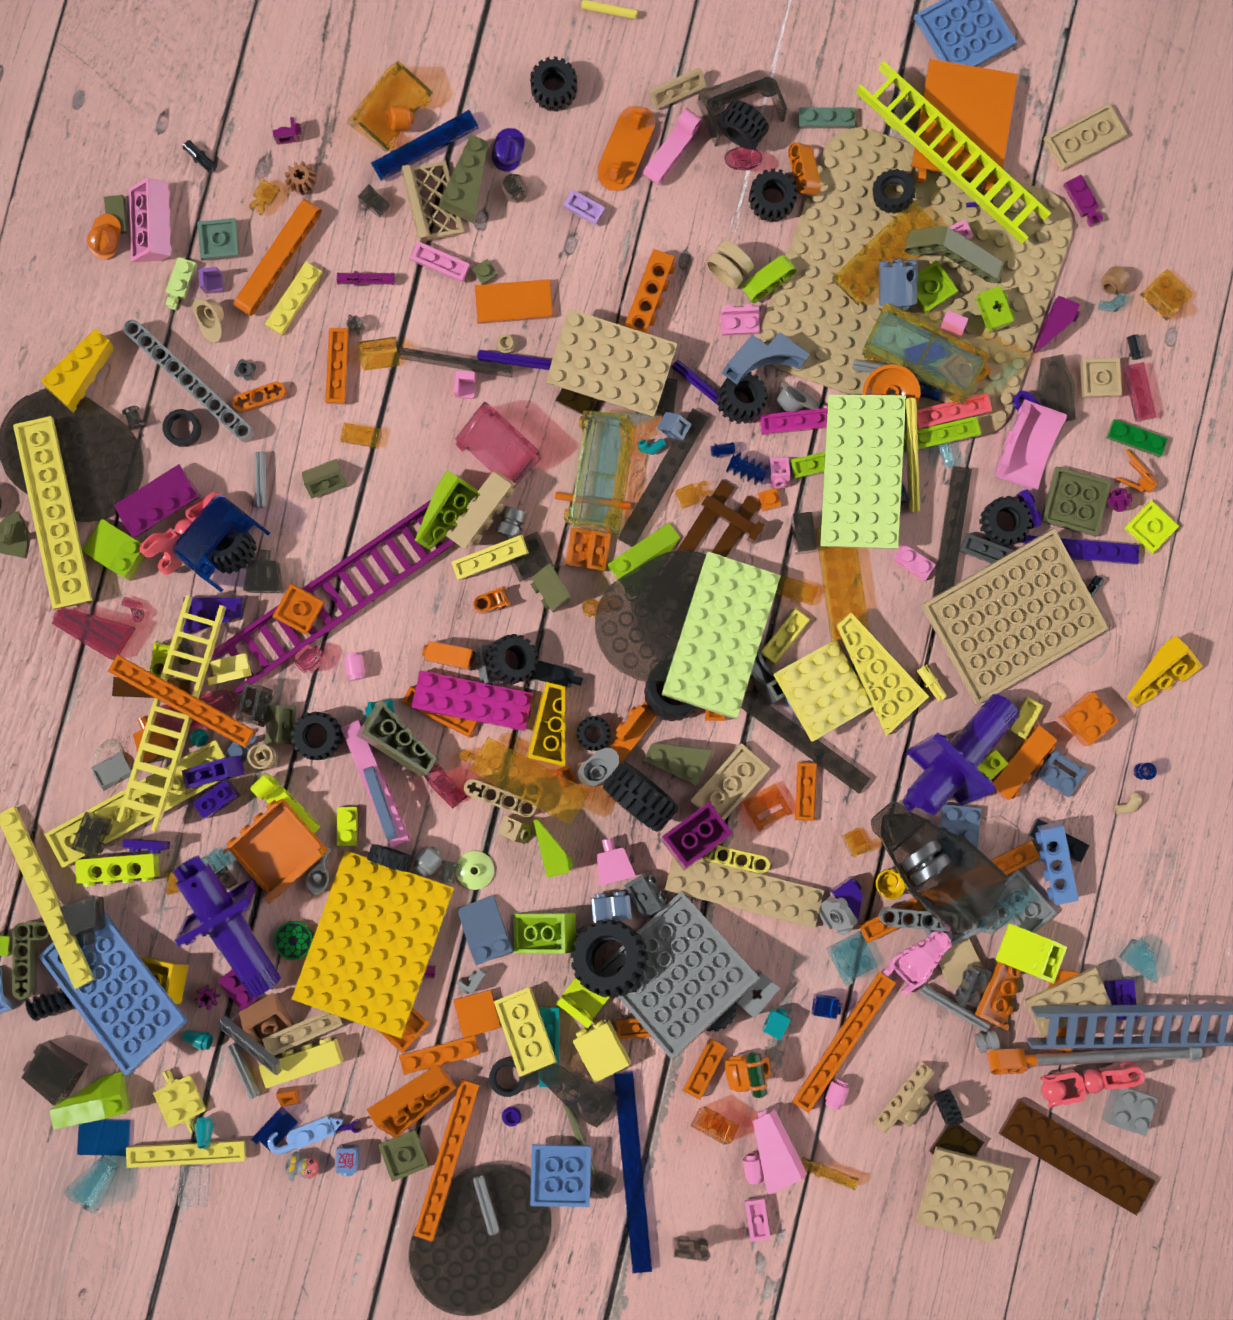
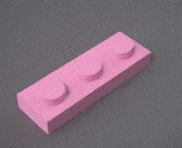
[410,241,470,283]

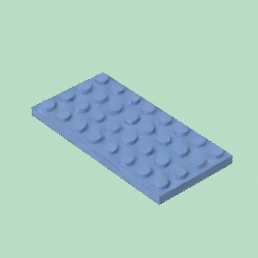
[38,903,188,1076]

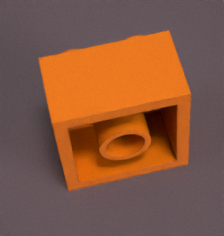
[1058,691,1119,746]

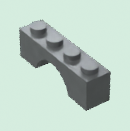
[750,642,785,706]

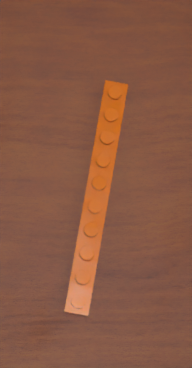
[858,840,1040,943]

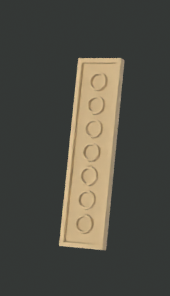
[664,857,824,928]

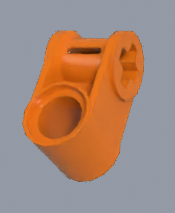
[473,586,512,614]

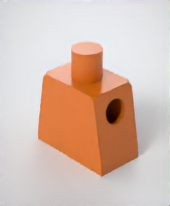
[133,715,177,764]

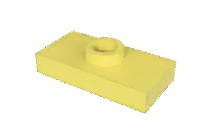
[1008,696,1044,739]

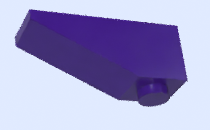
[182,755,245,789]

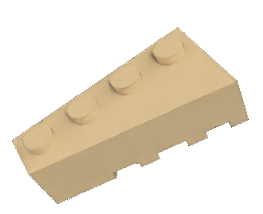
[446,470,516,549]

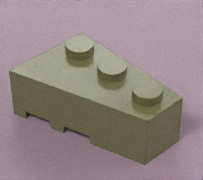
[643,743,713,785]

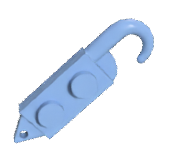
[268,1115,344,1155]

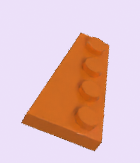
[975,961,1021,1031]

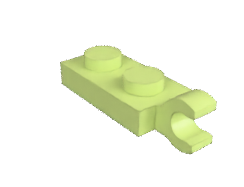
[166,257,197,310]

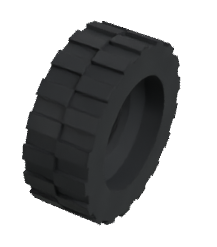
[873,169,915,214]
[367,844,413,872]

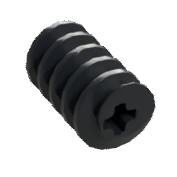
[25,988,72,1021]

